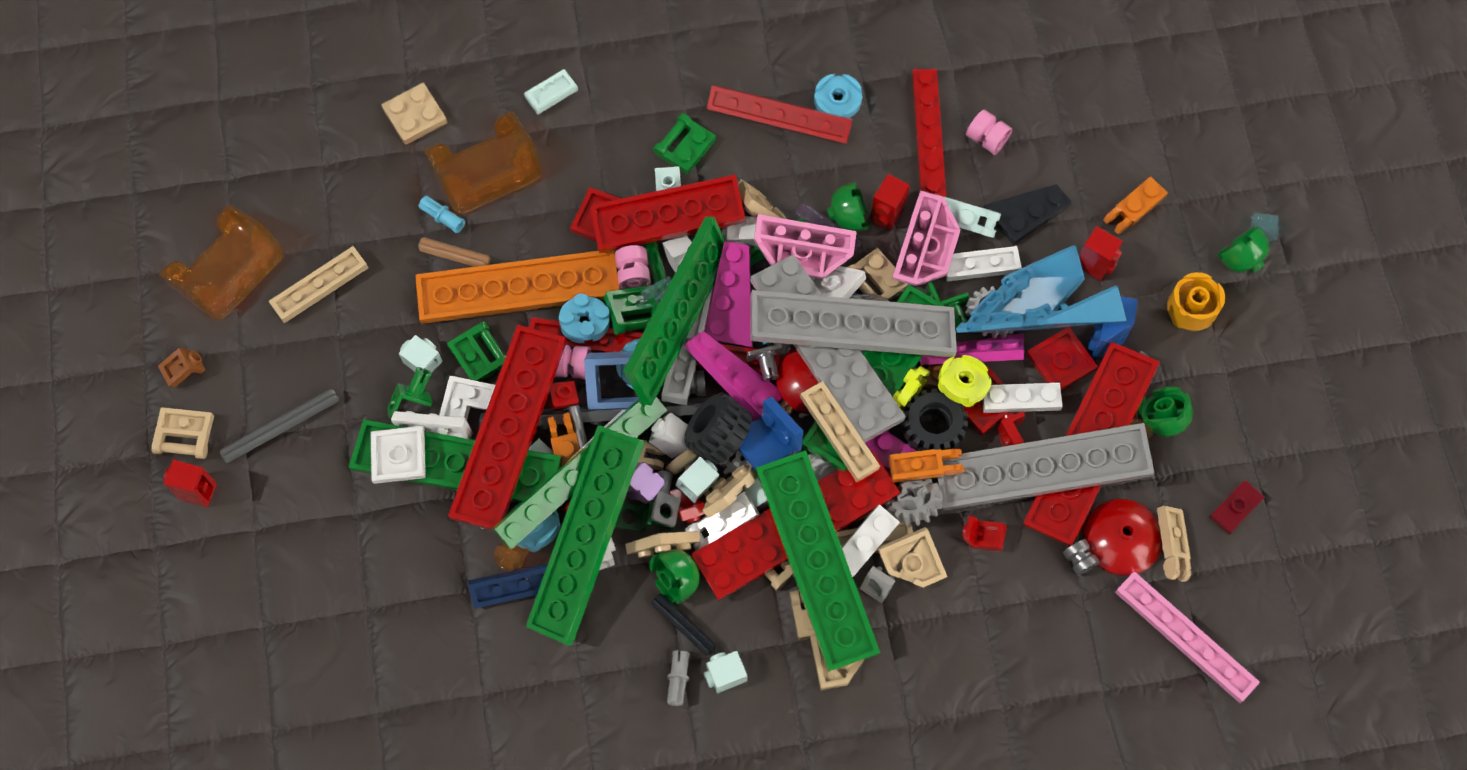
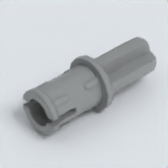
[667,650,690,706]

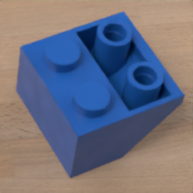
[1088,296,1138,360]

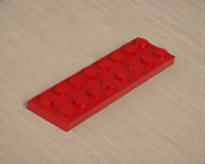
[448,325,567,531]
[1023,342,1160,547]
[691,449,900,601]

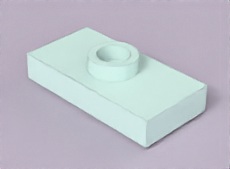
[524,69,578,114]

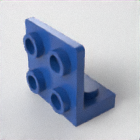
[738,396,803,469]

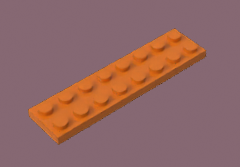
[415,251,619,324]

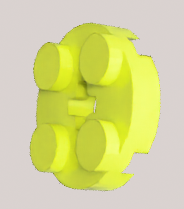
[938,355,991,407]
[892,366,930,413]

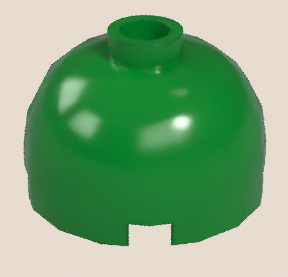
[827,182,870,232]
[1217,226,1270,273]
[1139,387,1193,437]
[650,549,700,604]

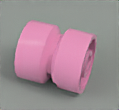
[966,109,1013,155]
[615,245,651,289]
[555,345,592,379]

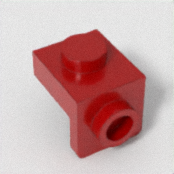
[546,381,579,408]
[997,411,1026,447]
[669,488,705,523]
[963,516,1007,551]

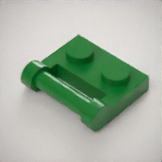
[652,113,716,175]
[604,285,659,335]
[447,322,506,382]

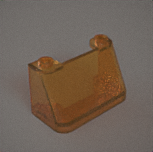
[424,111,542,213]
[159,204,283,320]

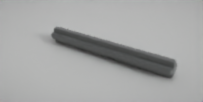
[220,389,339,463]

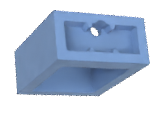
[584,351,639,410]

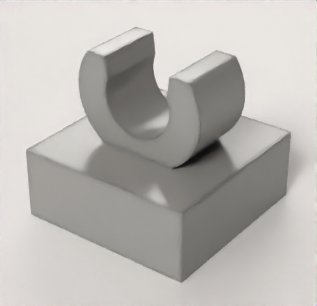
[860,566,895,603]

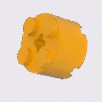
[1167,272,1225,331]

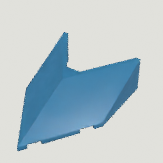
[956,245,1127,333]

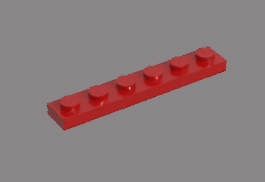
[912,69,946,197]
[707,85,853,144]

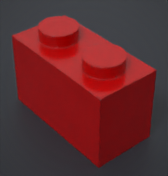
[870,174,910,230]
[1079,226,1123,281]
[163,459,217,507]

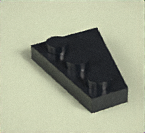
[983,184,1072,245]

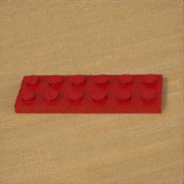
[590,174,746,253]

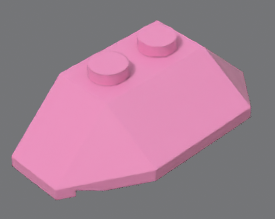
[892,191,960,286]
[754,214,856,279]

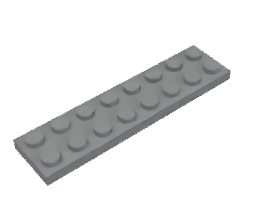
[750,254,906,443]
[750,290,957,357]
[938,423,1154,511]

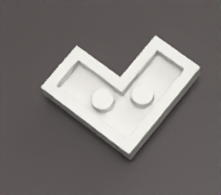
[439,376,495,421]

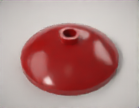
[776,347,819,415]
[1083,499,1163,576]

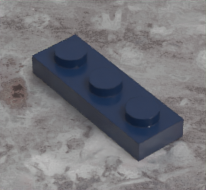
[468,563,547,609]

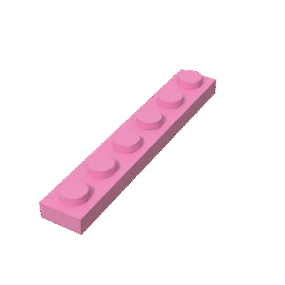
[1115,572,1260,703]

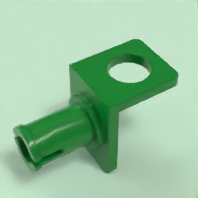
[925,281,970,332]
[387,367,432,419]

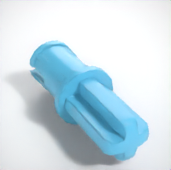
[419,196,465,233]

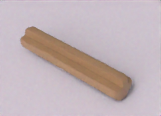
[418,237,490,267]

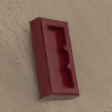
[1209,480,1265,535]

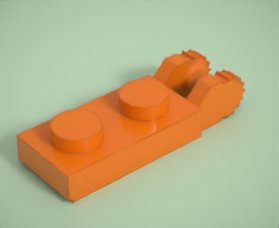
[1103,176,1168,234]
[548,413,580,467]
[888,449,965,483]

